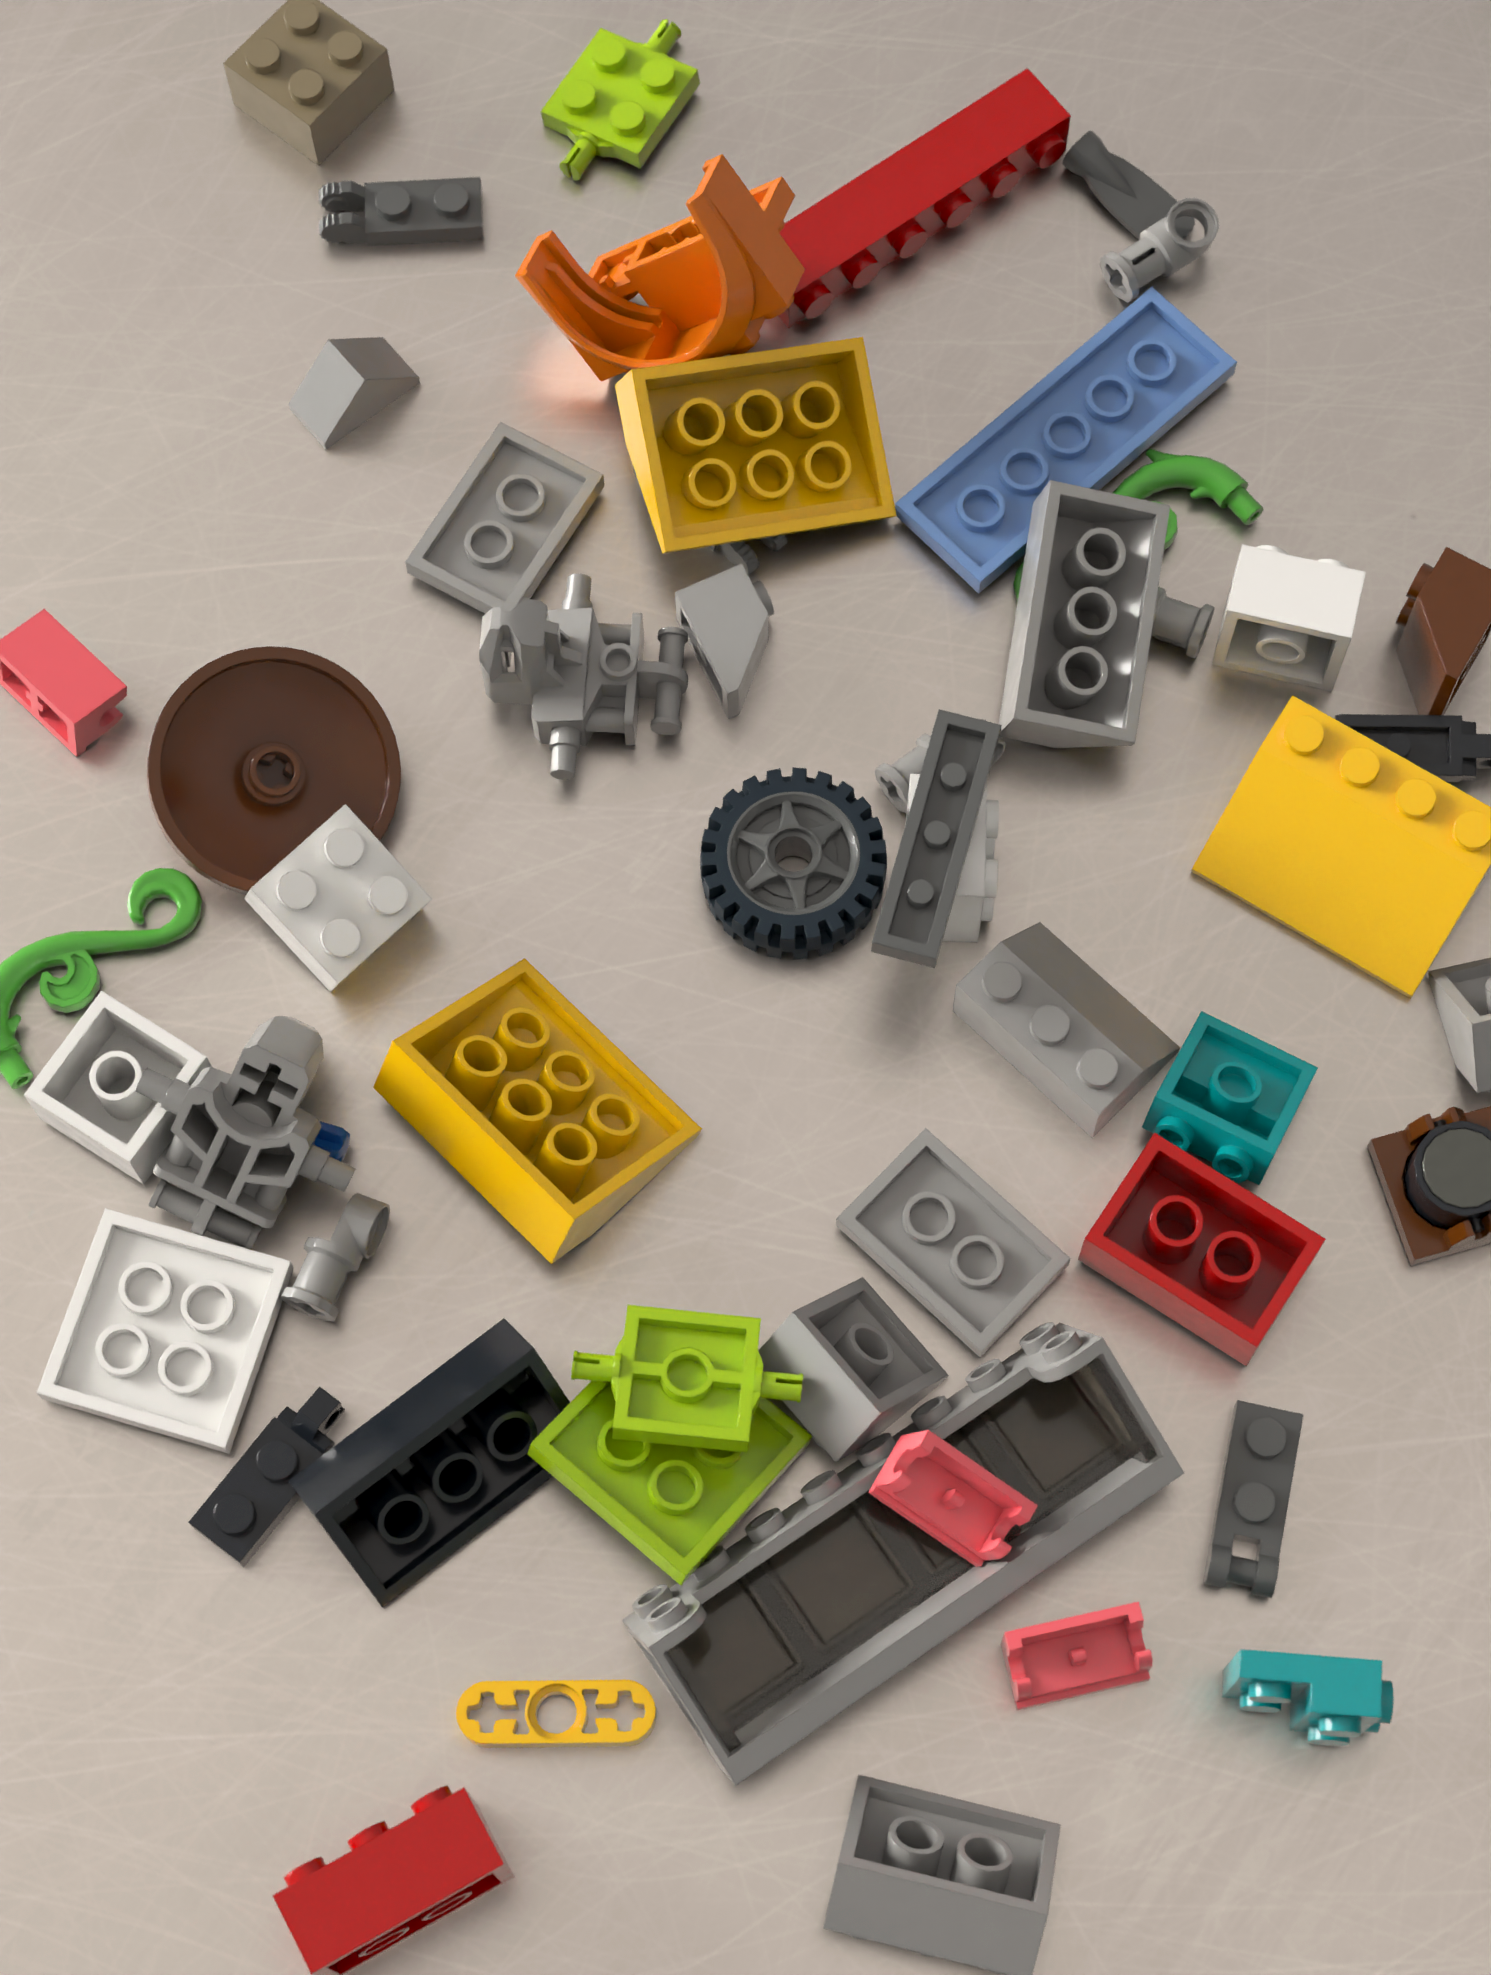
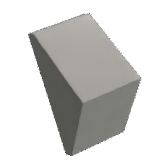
[289,337,420,449]

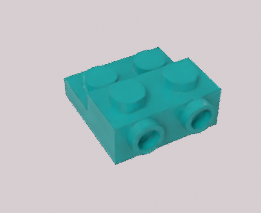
[1142,1011,1318,1185]
[1222,1649,1393,1746]

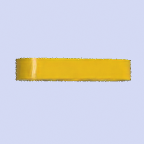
[456,1680,657,1748]

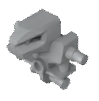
[479,573,688,780]
[135,1016,356,1250]

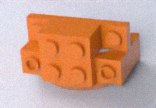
[515,154,805,382]

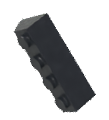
[288,1318,570,1607]

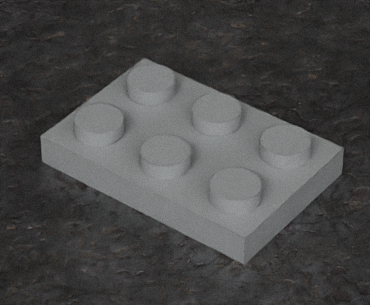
[405,422,605,614]
[836,1128,1071,1357]

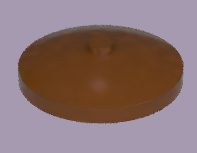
[147,646,401,895]

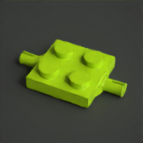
[540,19,700,180]
[571,1305,803,1453]

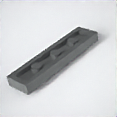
[871,709,1002,968]

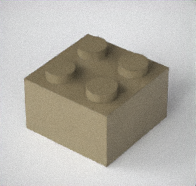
[223,0,395,166]

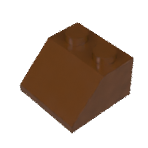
[1395,547,1491,715]

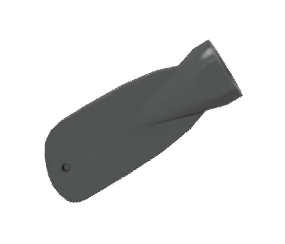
[1062,131,1195,240]

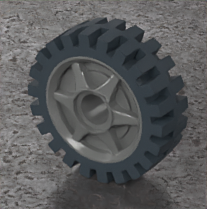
[700,768,887,960]

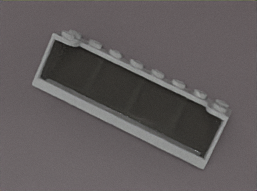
[622,1322,1184,1785]

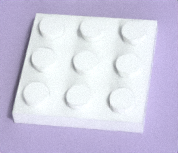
[37,1208,294,1453]

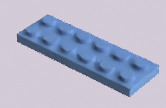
[895,287,1237,593]

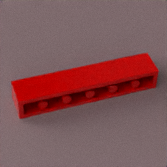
[778,68,1071,328]

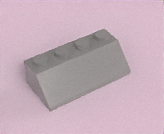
[999,480,1170,748]

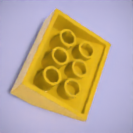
[615,337,896,554]
[1191,695,1491,999]
[373,958,702,1264]

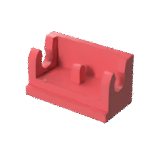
[0,609,127,757]
[868,1430,1038,1567]
[1000,1601,1153,1711]

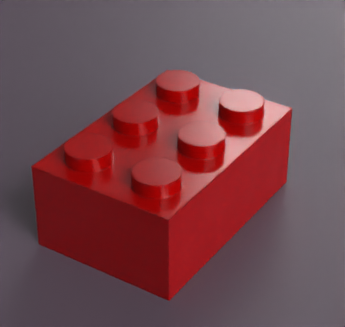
[1078,1133,1326,1366]
[272,1785,515,1975]

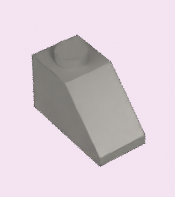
[675,564,774,719]

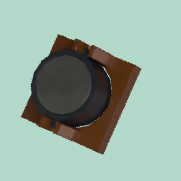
[1367,1106,1491,1266]

